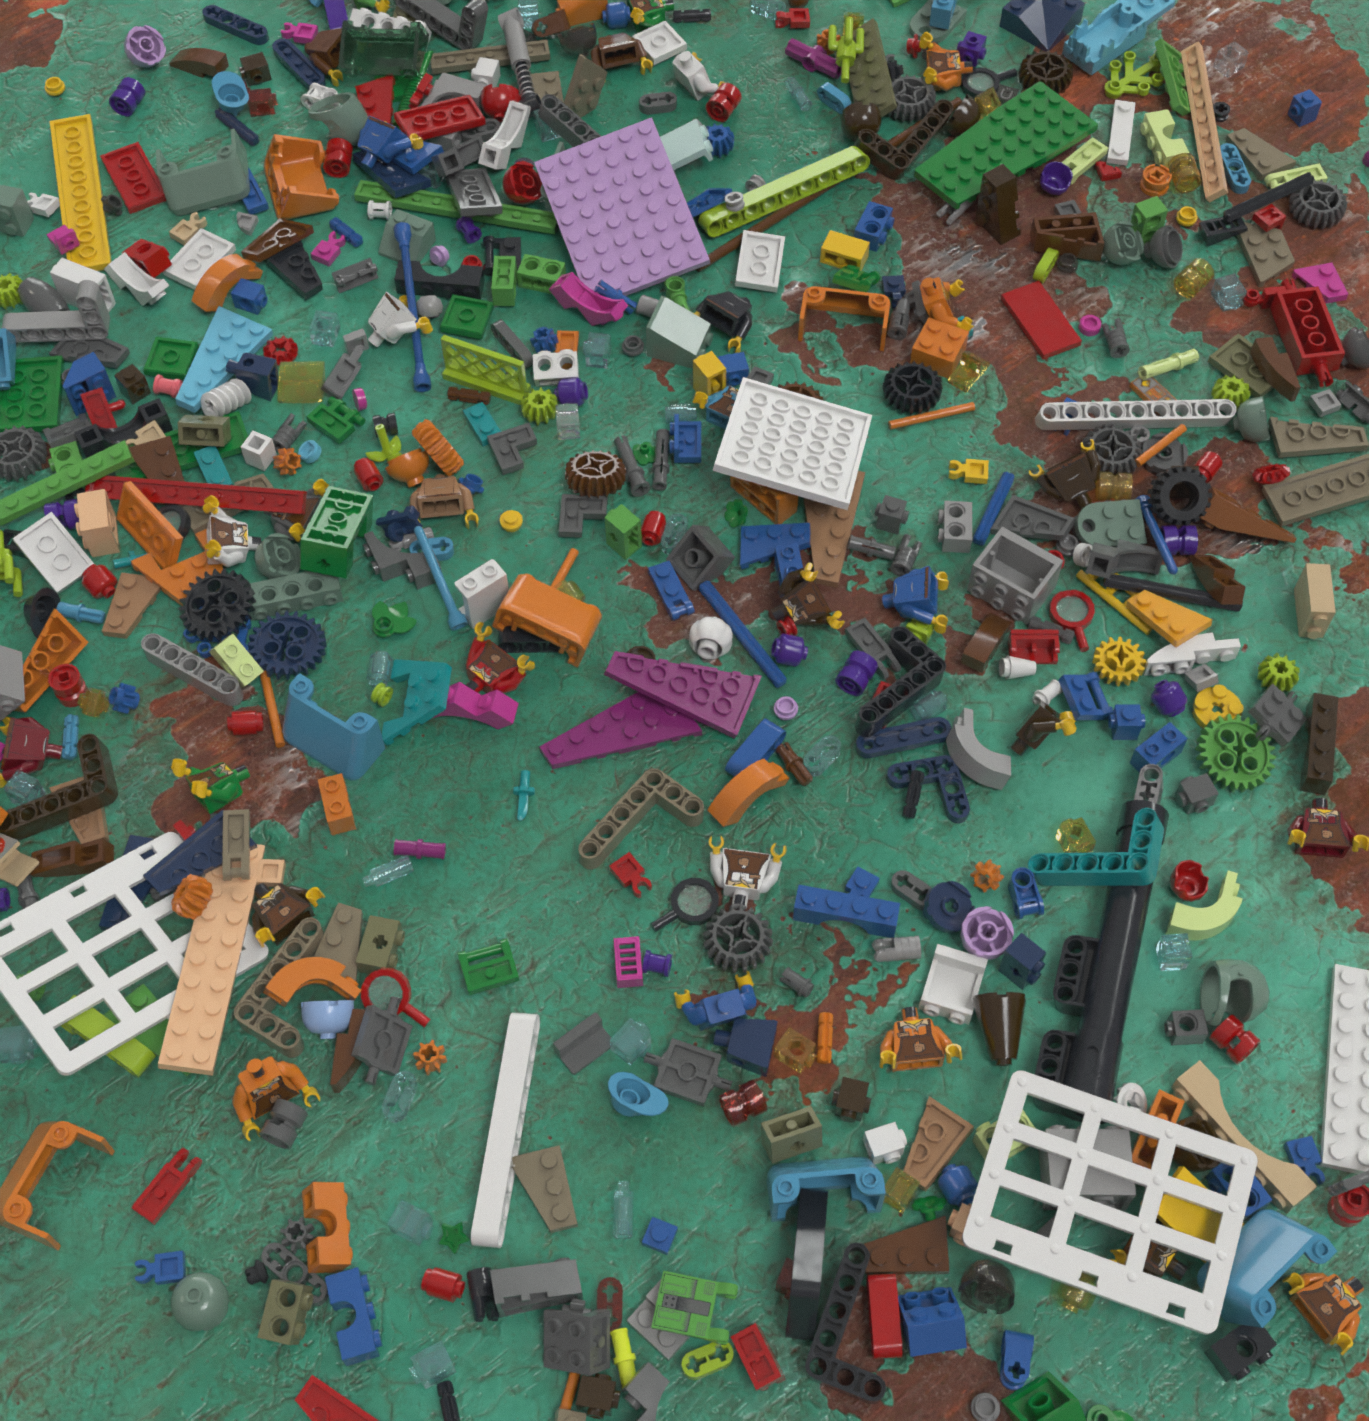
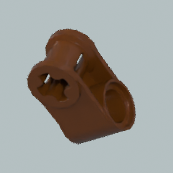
[531,9,571,37]

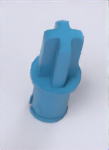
[57,601,105,623]

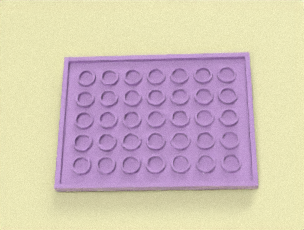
[534,117,710,296]

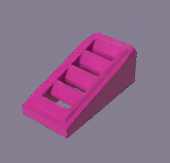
[614,936,643,988]

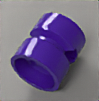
[109,77,146,117]
[44,499,79,530]
[1160,525,1198,556]
[835,650,878,696]

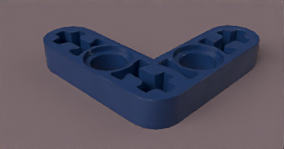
[886,755,970,824]

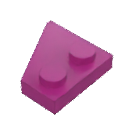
[1292,263,1348,304]

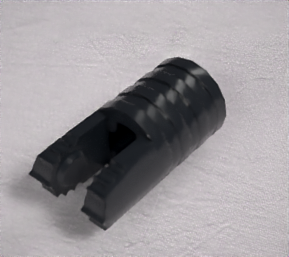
[467,1267,499,1322]

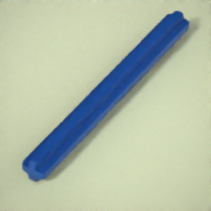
[699,580,787,688]

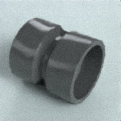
[259,1099,308,1150]

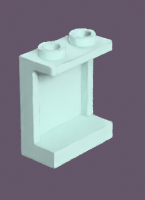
[660,119,713,176]

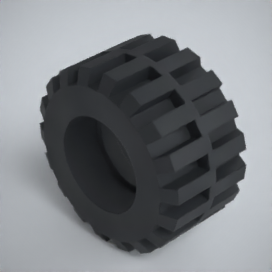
[1147,467,1212,525]

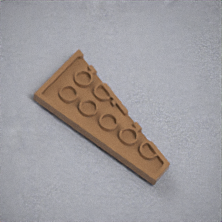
[803,471,865,588]

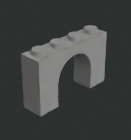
[419,72,486,150]

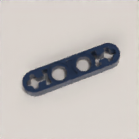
[202,5,269,45]

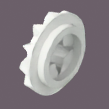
[1113,1083,1147,1113]

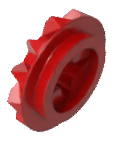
[263,335,298,366]
[1252,463,1290,484]

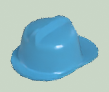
[212,71,249,117]
[608,1072,668,1117]

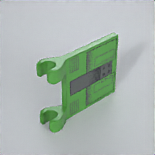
[651,1271,738,1345]

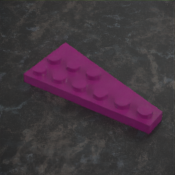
[603,651,762,739]
[539,692,702,769]

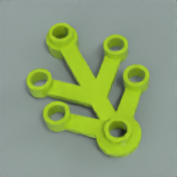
[1104,51,1164,99]

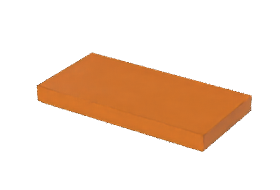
[116,481,183,569]

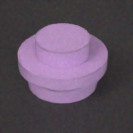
[430,245,449,267]
[774,696,798,720]

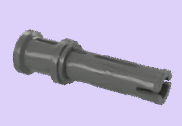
[614,435,651,497]

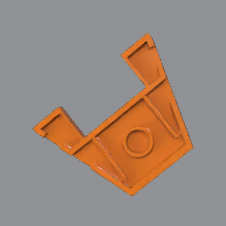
[131,529,223,606]

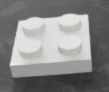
[632,21,687,65]

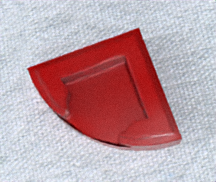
[1095,161,1122,182]

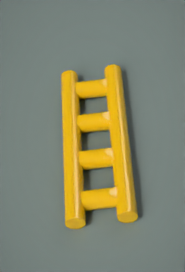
[1076,570,1153,635]

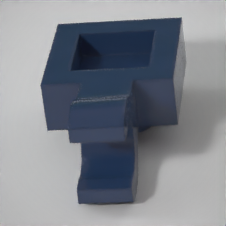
[881,275,906,309]

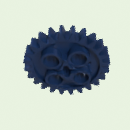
[248,610,327,680]

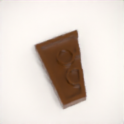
[241,218,314,262]
[129,436,185,505]
[864,1216,949,1275]

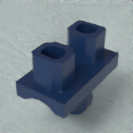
[375,506,423,543]

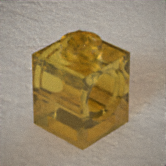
[1056,817,1096,853]
[774,1027,817,1074]
[884,1167,920,1214]

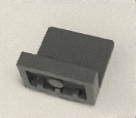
[544,1308,610,1376]

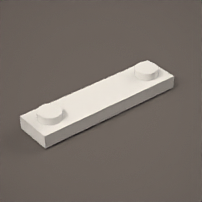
[1107,100,1135,166]

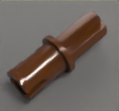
[775,742,813,786]

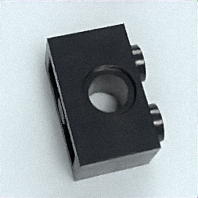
[1204,1325,1277,1382]

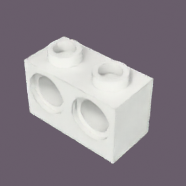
[533,349,579,387]

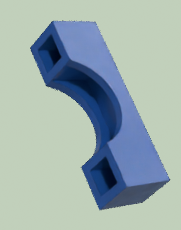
[793,885,900,938]

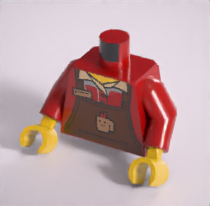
[466,622,535,694]

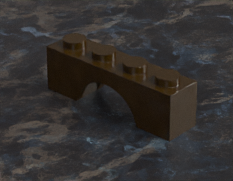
[1300,693,1339,795]

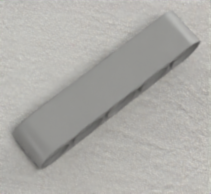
[141,633,243,706]

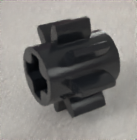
[887,60,904,79]

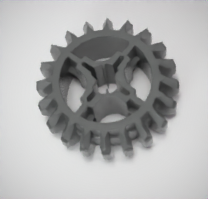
[888,74,936,123]
[1288,179,1348,230]
[1080,424,1142,481]
[0,425,48,482]
[703,904,773,974]

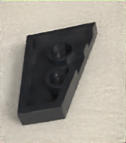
[266,240,323,299]

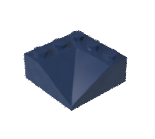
[999,0,1085,52]

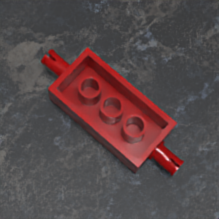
[1270,278,1345,388]

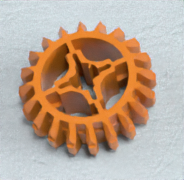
[412,419,464,476]

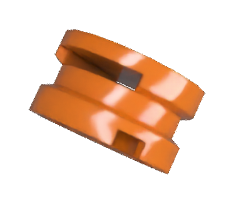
[1140,164,1172,197]

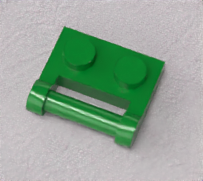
[832,265,881,292]
[457,938,520,995]

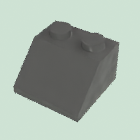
[666,525,735,591]

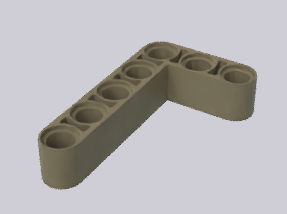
[578,768,704,870]
[234,917,324,1058]

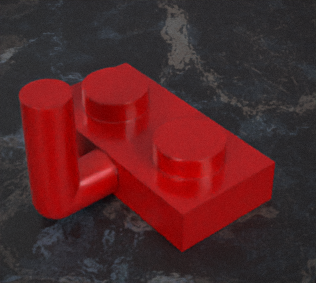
[80,387,126,428]

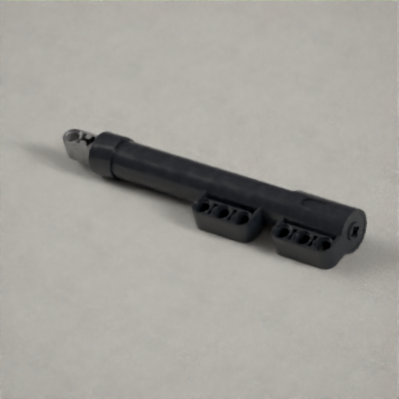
[1033,764,1169,1124]

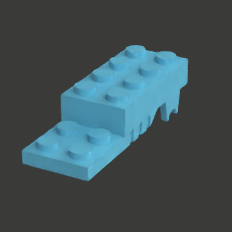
[1062,0,1175,75]

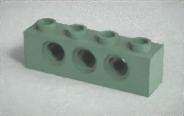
[248,571,343,621]

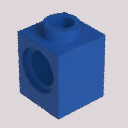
[231,278,268,315]

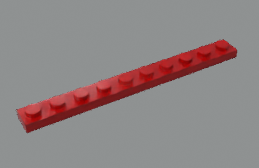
[85,476,307,515]

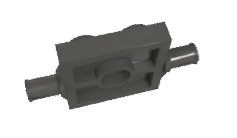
[1248,684,1307,747]
[351,997,413,1086]
[644,1038,733,1107]

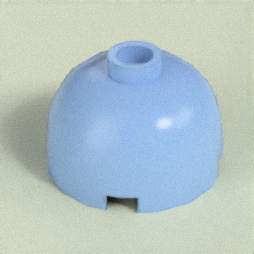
[301,1000,354,1039]

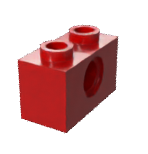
[122,239,172,278]

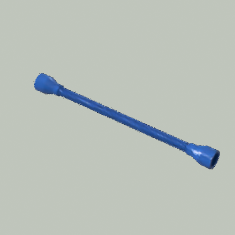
[394,222,432,392]

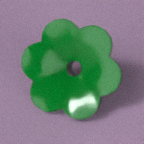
[633,442,656,466]
[724,499,748,528]
[911,1196,946,1221]

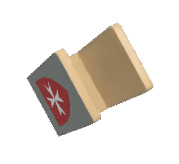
[0,833,39,887]

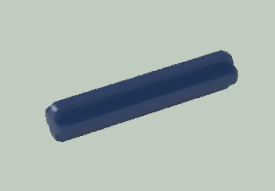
[215,107,260,146]

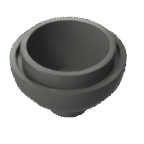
[1144,225,1183,269]
[1341,326,1369,369]

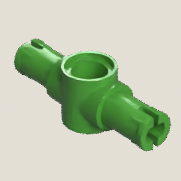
[664,276,691,312]

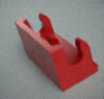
[1008,629,1060,664]
[731,1323,786,1391]

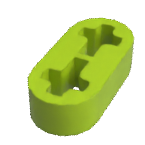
[1033,248,1059,284]
[681,1342,734,1380]

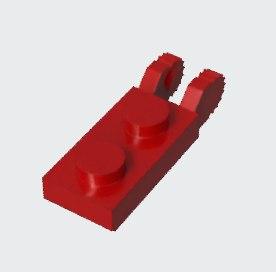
[131,1147,202,1225]

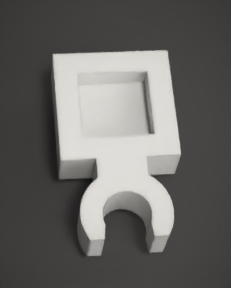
[27,193,60,217]

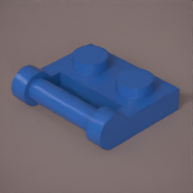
[1058,672,1113,720]

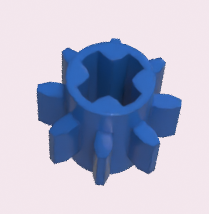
[530,327,559,353]
[109,683,140,714]

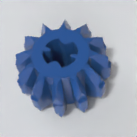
[706,123,734,158]

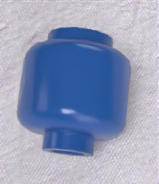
[602,2,631,29]
[938,1164,978,1207]

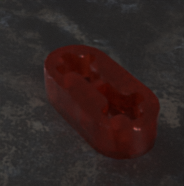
[597,1277,623,1332]

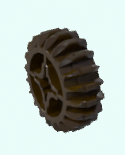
[1018,50,1073,94]

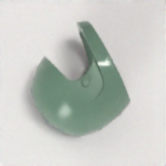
[308,92,368,146]
[1199,959,1270,1027]

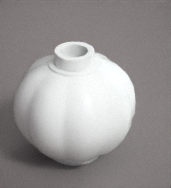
[689,616,733,659]

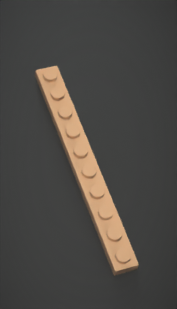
[1181,41,1228,203]

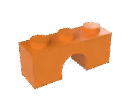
[302,1182,353,1273]

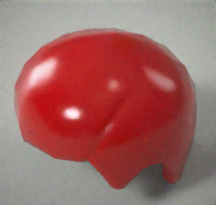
[1169,860,1209,902]

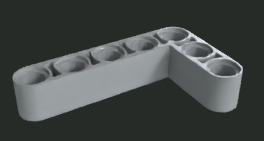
[1,280,110,343]

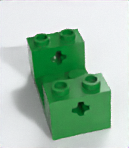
[300,486,373,579]

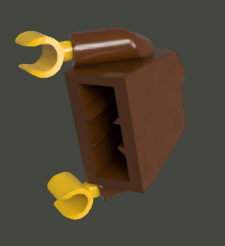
[304,28,368,87]

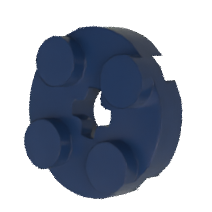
[923,881,975,934]

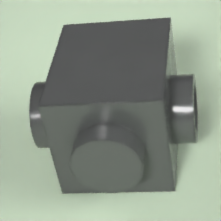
[874,495,909,535]
[1175,773,1219,814]

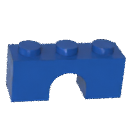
[325,1267,383,1366]

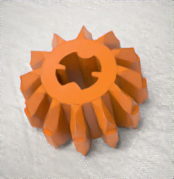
[171,874,213,920]

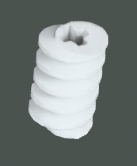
[201,379,252,416]

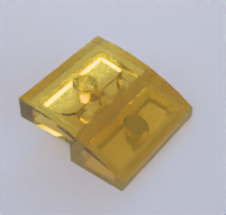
[278,361,325,403]

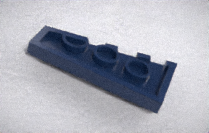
[99,835,155,930]

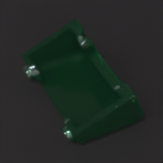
[338,20,429,79]

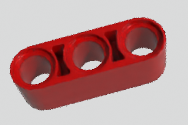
[866,1274,902,1359]

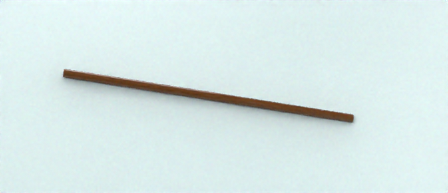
[695,97,962,272]

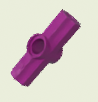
[785,38,841,79]

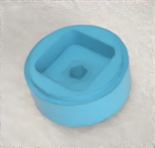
[298,440,321,463]

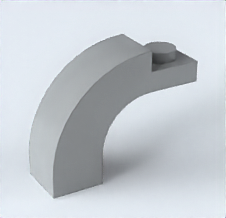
[946,708,1011,790]

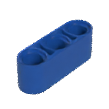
[725,718,787,777]

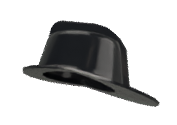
[23,587,61,639]

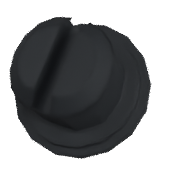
[244,1260,269,1285]

